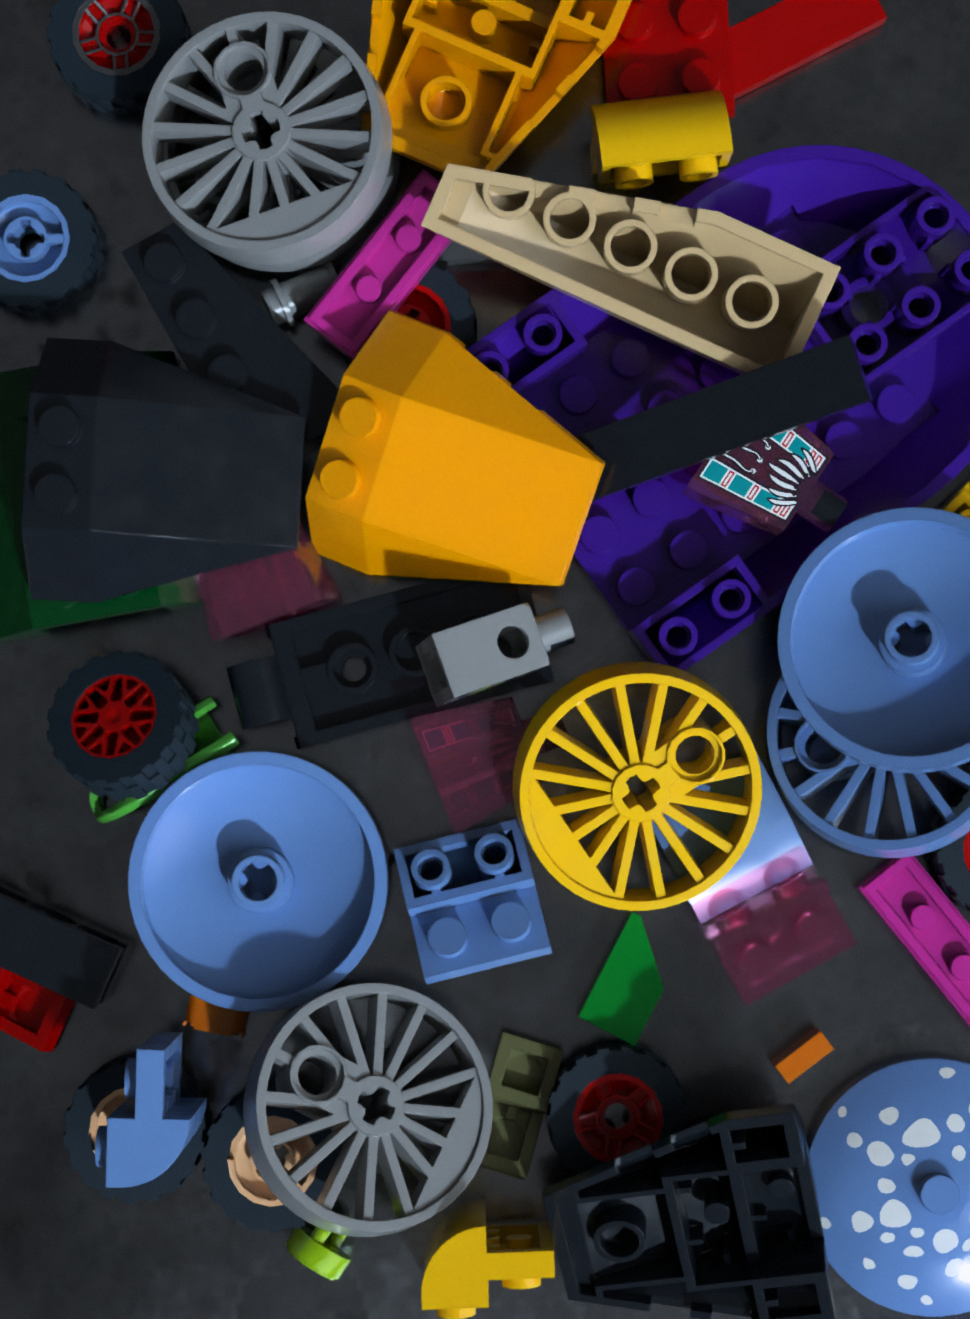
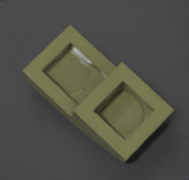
[479,1032,564,1180]

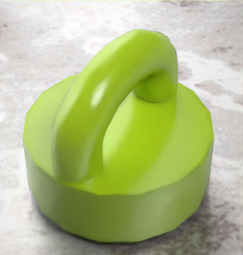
[285,1213,351,1281]

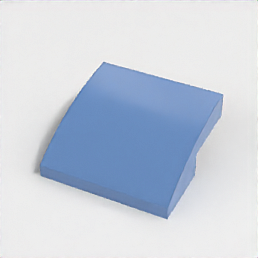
[652,752,813,924]

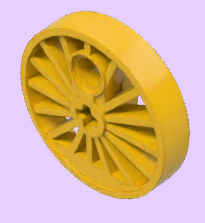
[513,662,762,911]

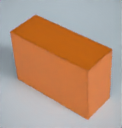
[770,1026,834,1084]

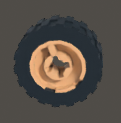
[62,1053,211,1204]
[201,1085,344,1233]

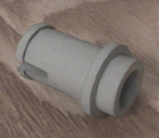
[260,261,338,327]

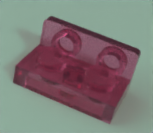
[706,872,858,1006]

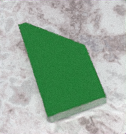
[577,911,664,1046]

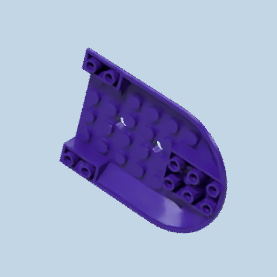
[466,145,970,671]

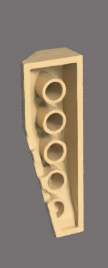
[421,163,841,375]

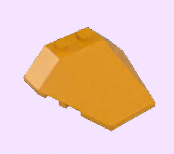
[361,0,632,173]
[305,311,606,586]

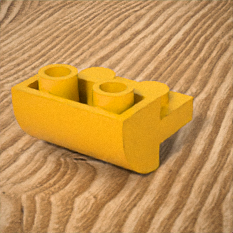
[590,90,733,190]
[421,1198,555,1319]

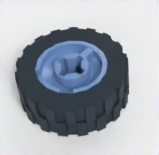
[0,169,104,317]

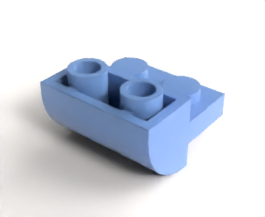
[393,818,552,985]
[95,1032,207,1188]

